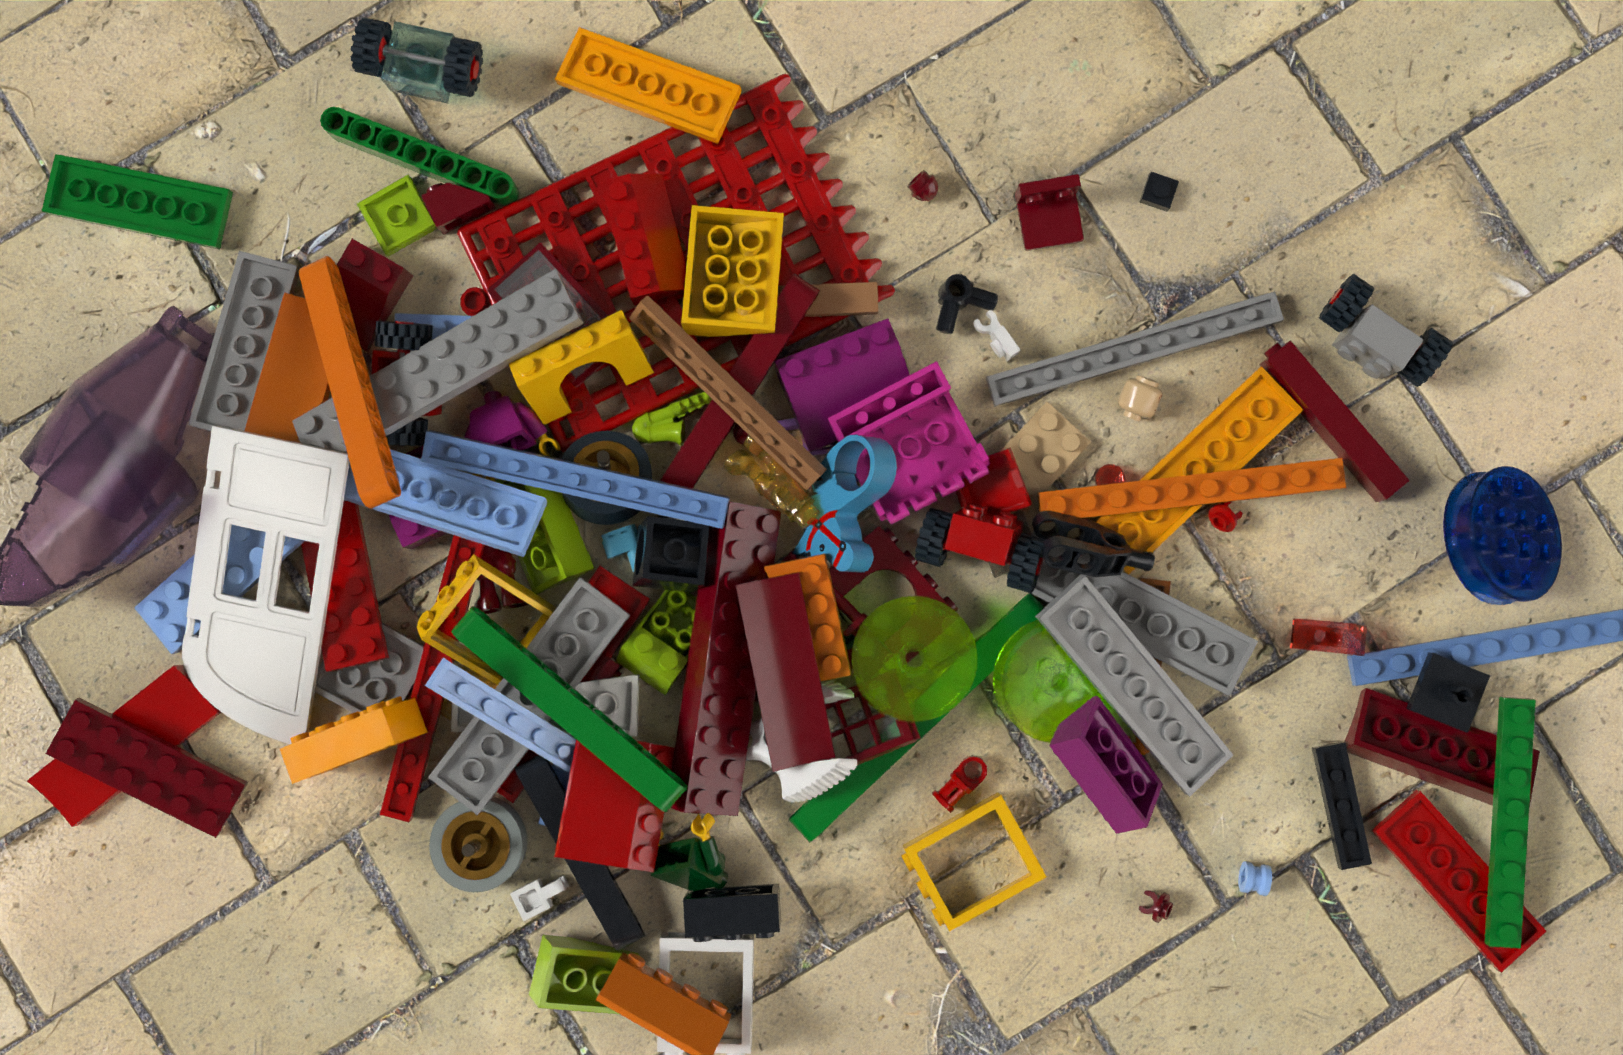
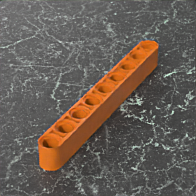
[299,256,401,509]

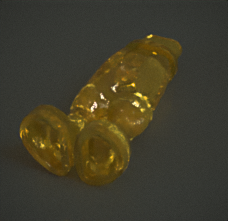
[724,435,820,529]

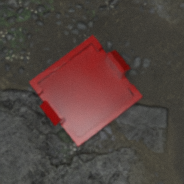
[955,447,1032,515]

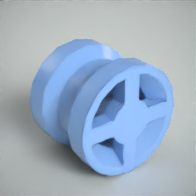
[1238,861,1272,896]

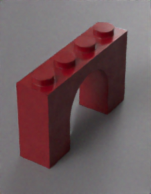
[829,526,959,666]

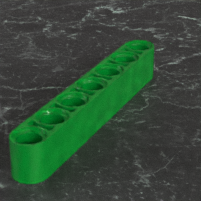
[320,107,519,206]

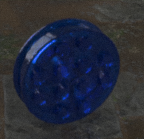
[1443,466,1562,605]

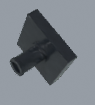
[1406,652,1490,733]

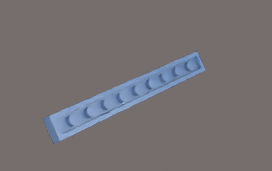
[421,430,730,529]
[1347,609,1623,686]

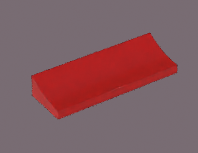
[27,665,221,827]

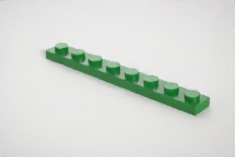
[1485,697,1536,949]

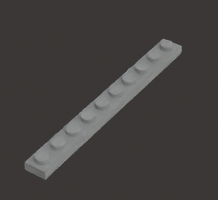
[986,291,1284,407]

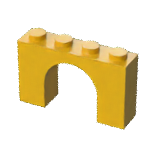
[509,310,654,425]

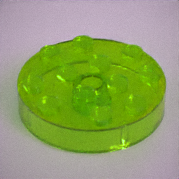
[851,596,977,723]
[993,620,1111,743]

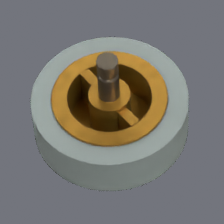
[429,797,527,892]

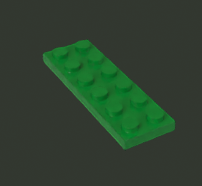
[42,154,233,250]

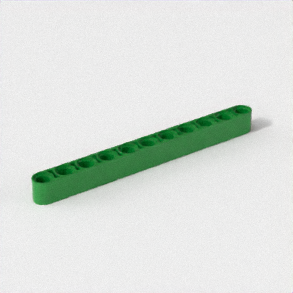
[789,593,1045,843]

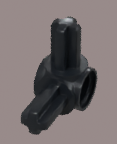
[936,274,998,334]

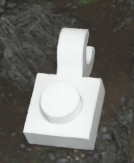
[973,310,1020,362]
[510,875,569,922]

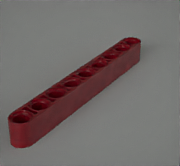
[660,273,820,488]

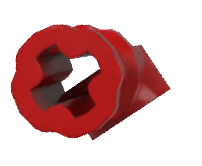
[932,755,987,813]

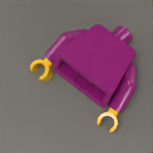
[463,391,560,481]

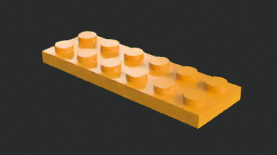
[555,27,742,144]

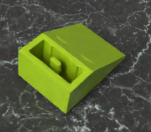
[616,590,697,696]

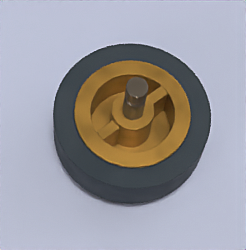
[562,431,652,525]

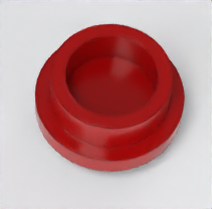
[460,287,491,316]

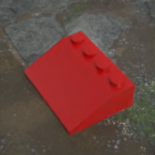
[554,739,675,872]

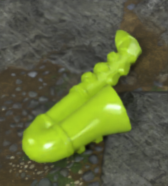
[632,392,712,446]

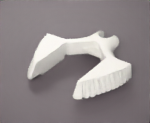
[746,680,857,803]

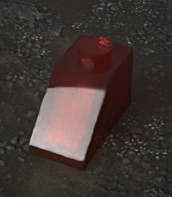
[1290,618,1367,656]

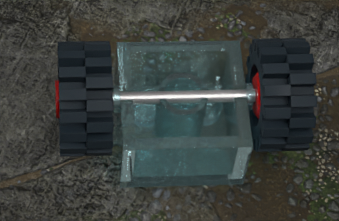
[350,17,483,104]

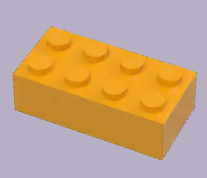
[280,696,428,784]

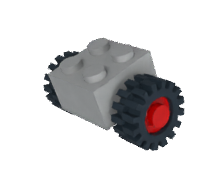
[1319,274,1453,387]

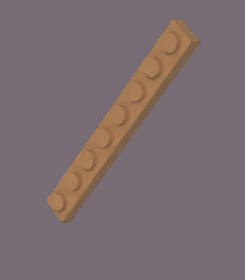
[629,296,827,491]

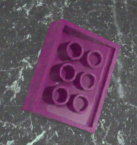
[775,318,910,453]

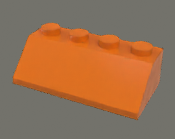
[596,952,731,1055]

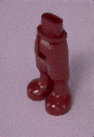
[474,545,529,614]

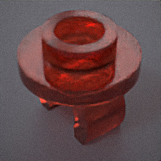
[1095,464,1126,486]

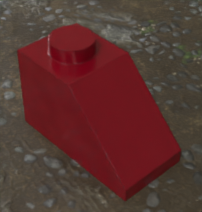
[421,182,497,235]

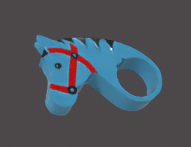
[793,435,897,572]

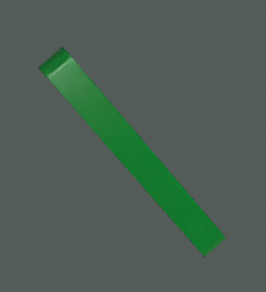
[451,606,688,812]

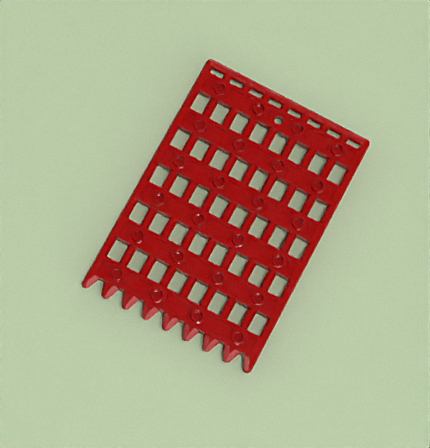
[457,73,895,452]

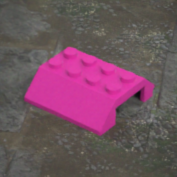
[828,361,990,525]

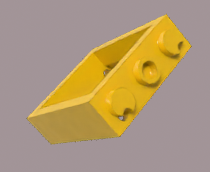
[416,554,557,685]
[901,792,1047,932]

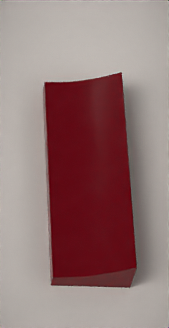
[736,572,835,772]
[1344,688,1540,808]

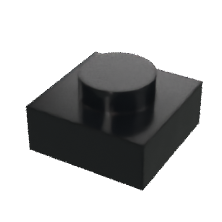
[1139,172,1179,212]

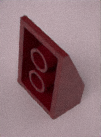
[337,238,413,352]

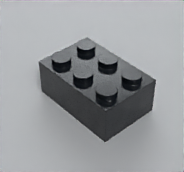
[683,884,781,942]

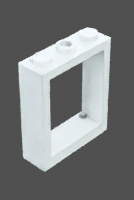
[657,932,754,1055]

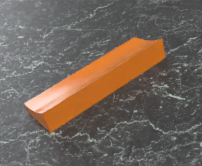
[244,292,330,443]

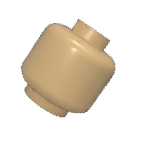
[1118,375,1163,422]

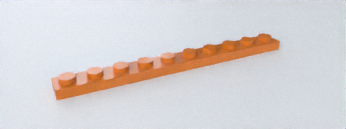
[1037,458,1346,523]

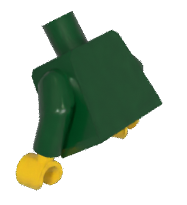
[650,813,728,891]

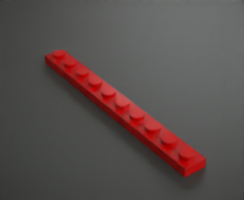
[380,535,485,823]

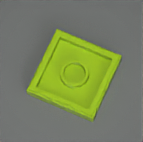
[357,175,438,257]

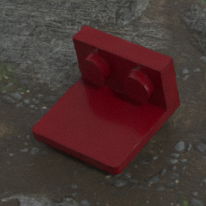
[1015,174,1084,251]

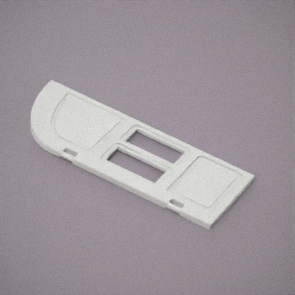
[182,425,350,744]

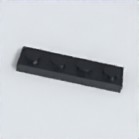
[1312,742,1372,870]

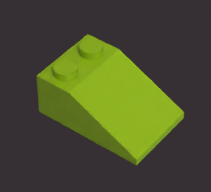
[529,935,640,1015]

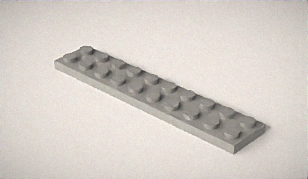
[292,269,584,453]

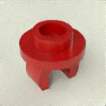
[1208,502,1243,532]

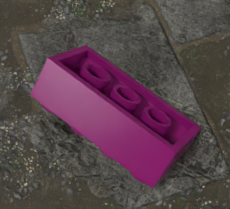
[1049,696,1163,834]

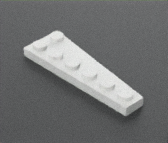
[451,675,639,737]

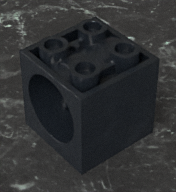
[632,516,709,593]

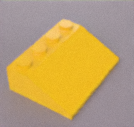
[681,205,784,337]

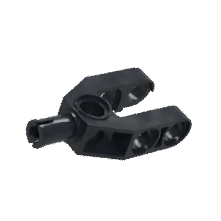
[1032,511,1155,577]

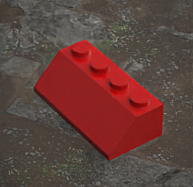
[600,173,686,306]

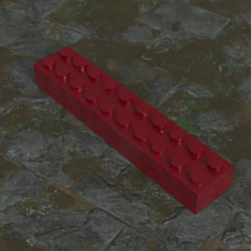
[671,501,782,816]

